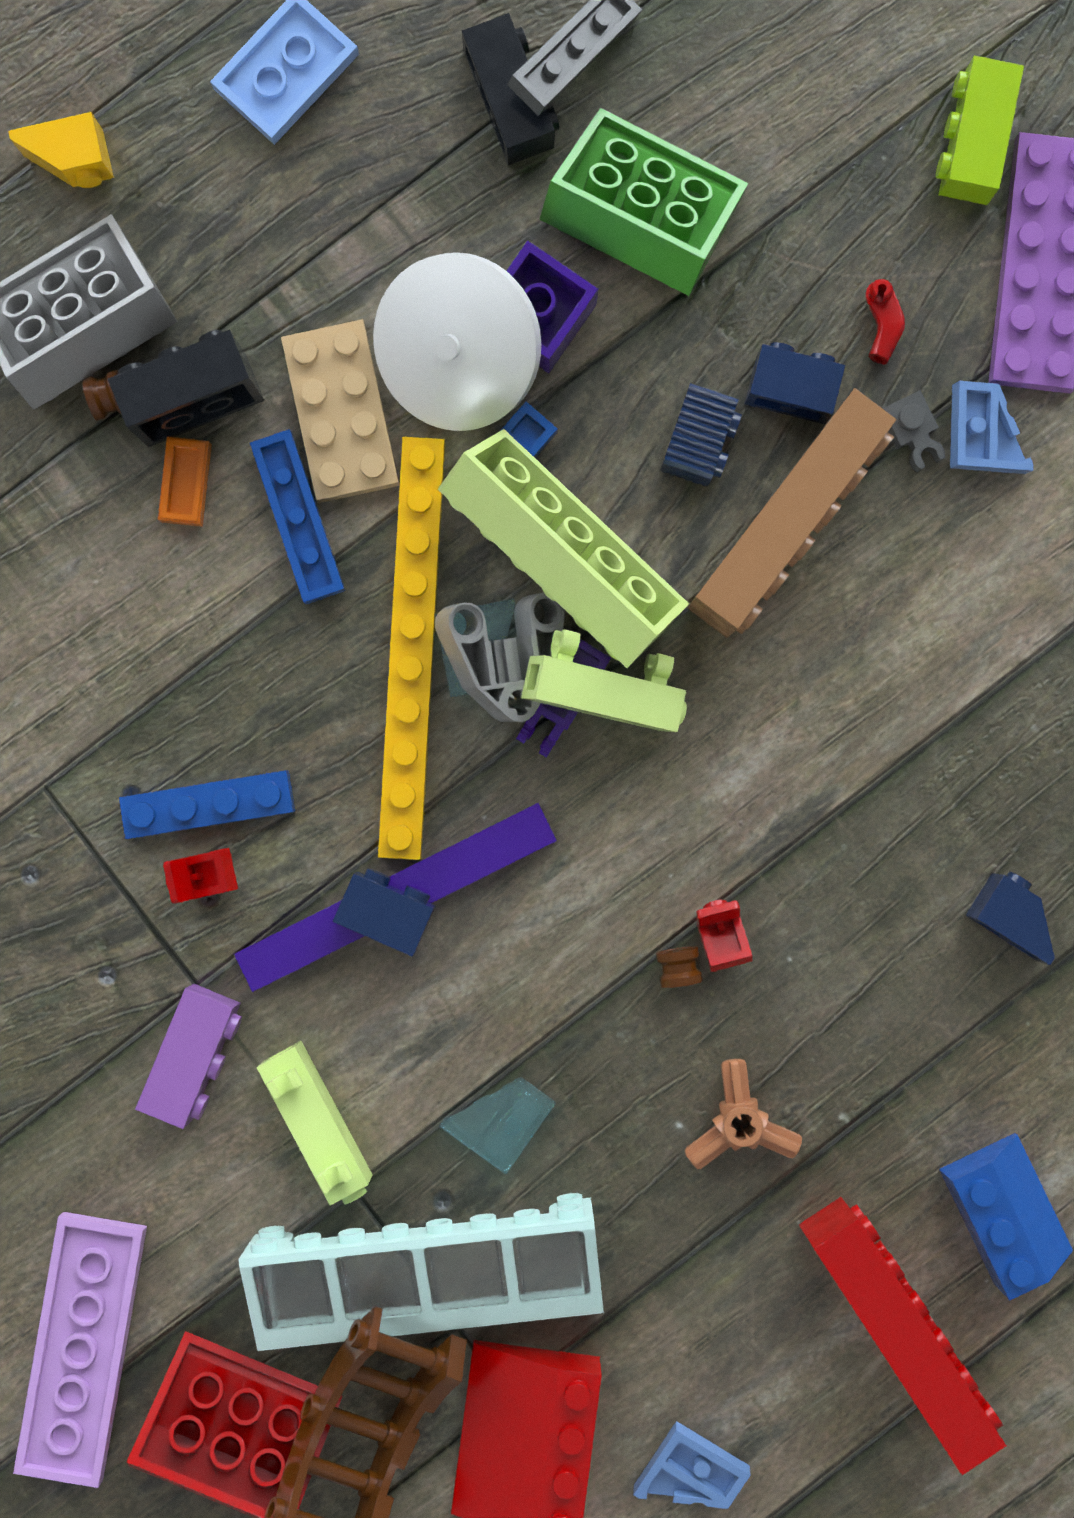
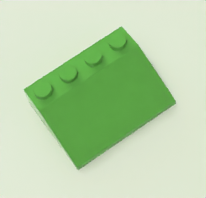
[539,108,748,296]

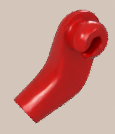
[865,279,905,365]

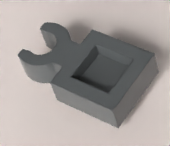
[882,390,945,472]

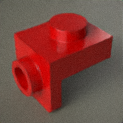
[163,848,238,904]
[696,900,753,972]

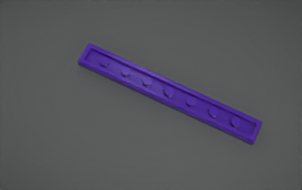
[234,803,557,992]

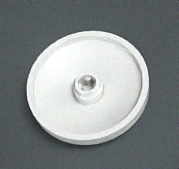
[373,253,541,431]

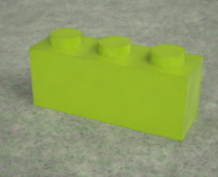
[935,55,1024,205]

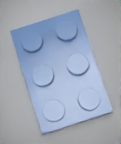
[210,0,359,145]

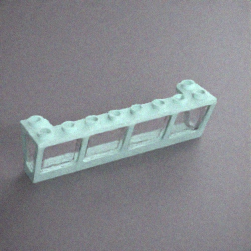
[239,1193,604,1351]

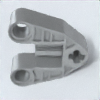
[435,592,565,722]

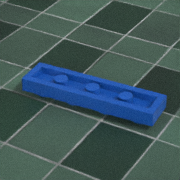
[250,429,346,604]
[119,770,295,839]

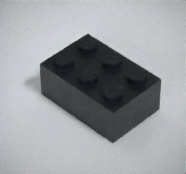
[108,330,265,447]

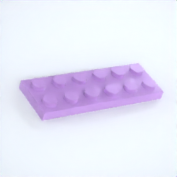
[13,1212,147,1488]

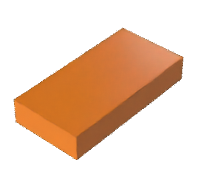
[158,437,212,527]

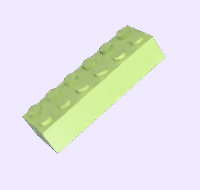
[438,429,689,668]

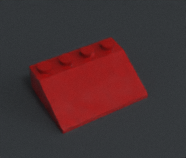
[126,1331,343,1518]
[451,1340,602,1518]

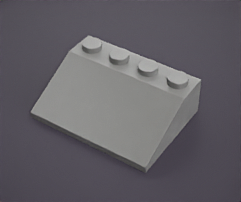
[0,214,178,410]

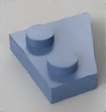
[950,381,1033,474]
[633,1421,751,1509]

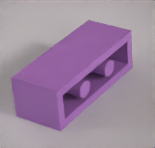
[135,984,242,1129]

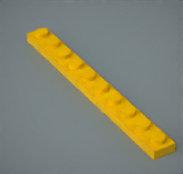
[378,437,446,860]

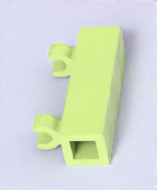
[521,629,687,732]
[256,1041,373,1206]

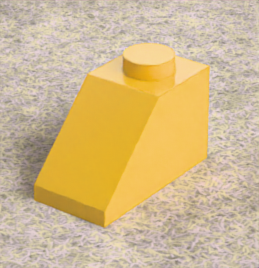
[8,112,114,188]

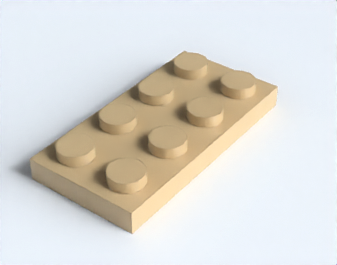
[281,319,400,504]

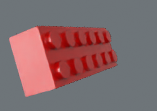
[799,1197,1007,1476]

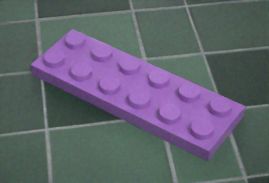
[988,132,1074,394]

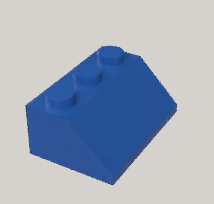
[939,1133,1073,1301]

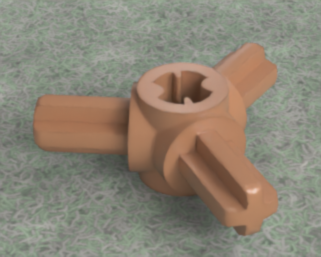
[685,1059,802,1169]

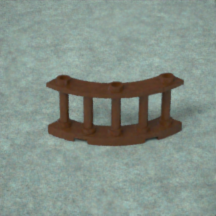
[264,1306,467,1518]

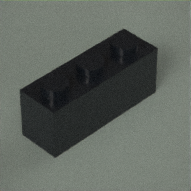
[462,13,559,165]

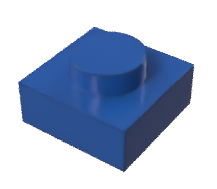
[500,401,558,458]

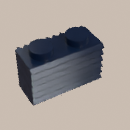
[660,383,742,487]

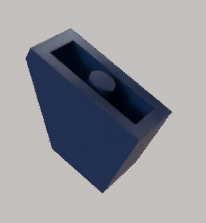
[965,871,1055,965]

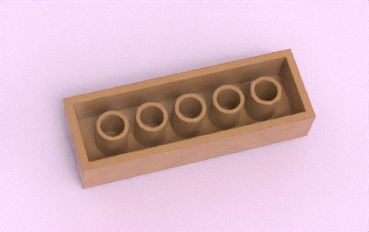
[687,388,897,638]

